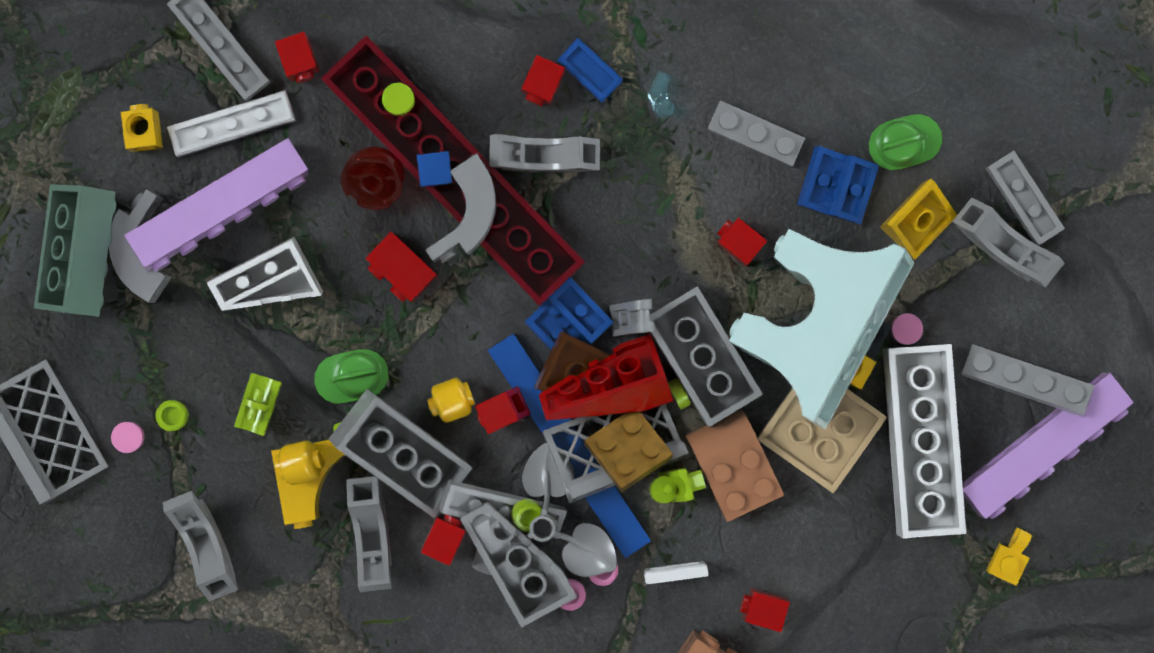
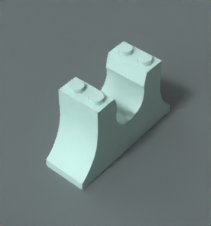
[729,229,914,430]

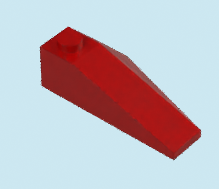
[538,334,673,421]

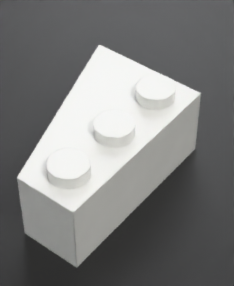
[207,237,323,311]

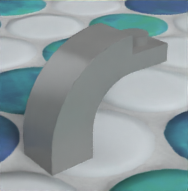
[490,134,600,172]
[426,153,496,263]
[109,189,172,303]
[953,197,1064,288]
[346,476,392,592]
[162,491,238,602]

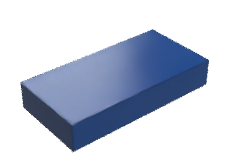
[557,38,623,103]

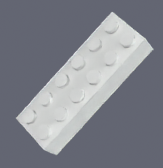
[883,344,966,538]

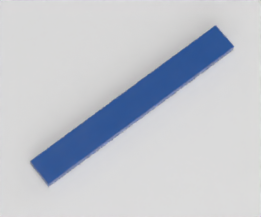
[487,333,651,558]

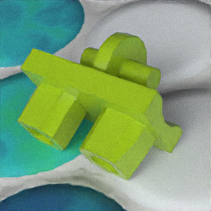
[234,373,282,436]
[649,468,706,503]

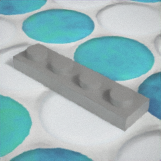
[167,0,271,102]
[962,344,1095,417]
[439,480,567,539]

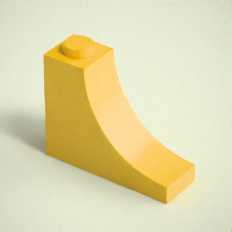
[271,440,345,529]

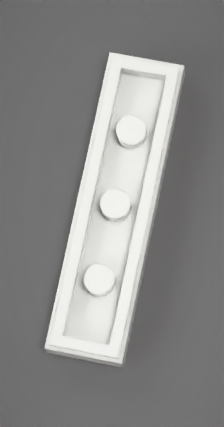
[167,90,296,158]

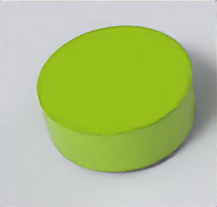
[382,83,415,116]
[668,378,691,410]
[156,400,189,431]
[511,499,542,532]

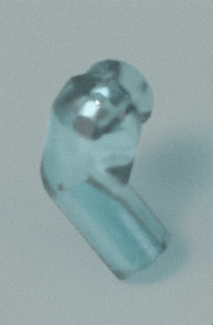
[647,71,675,118]

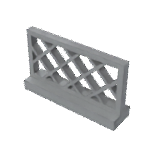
[0,360,109,505]
[542,404,688,503]

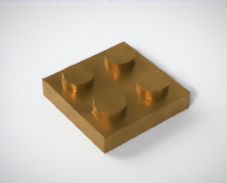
[585,412,673,493]

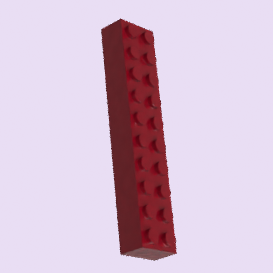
[321,35,585,306]

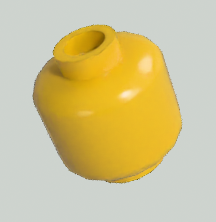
[427,378,475,423]
[275,440,325,485]

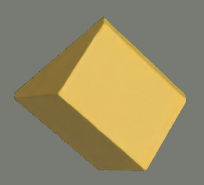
[880,178,957,260]

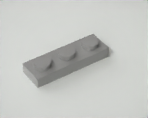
[707,101,805,167]
[985,151,1065,246]

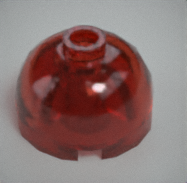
[340,146,405,210]

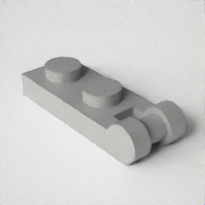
[609,299,655,336]

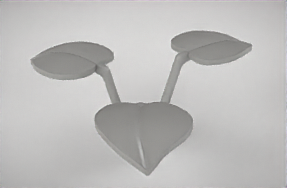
[472,443,617,577]

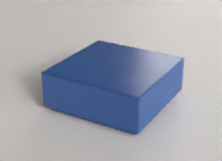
[417,151,453,187]

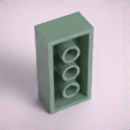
[34,184,116,317]

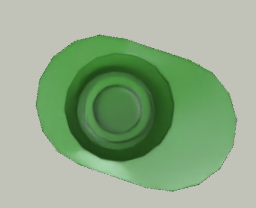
[869,114,942,170]
[315,349,388,404]

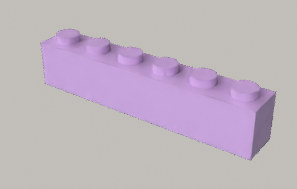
[124,138,308,272]
[962,373,1134,519]

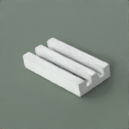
[644,561,708,584]

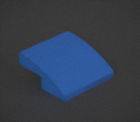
[797,146,879,224]
[524,277,614,350]

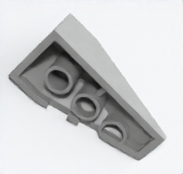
[460,502,577,628]

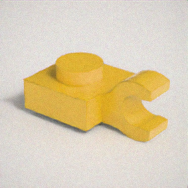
[986,527,1032,586]

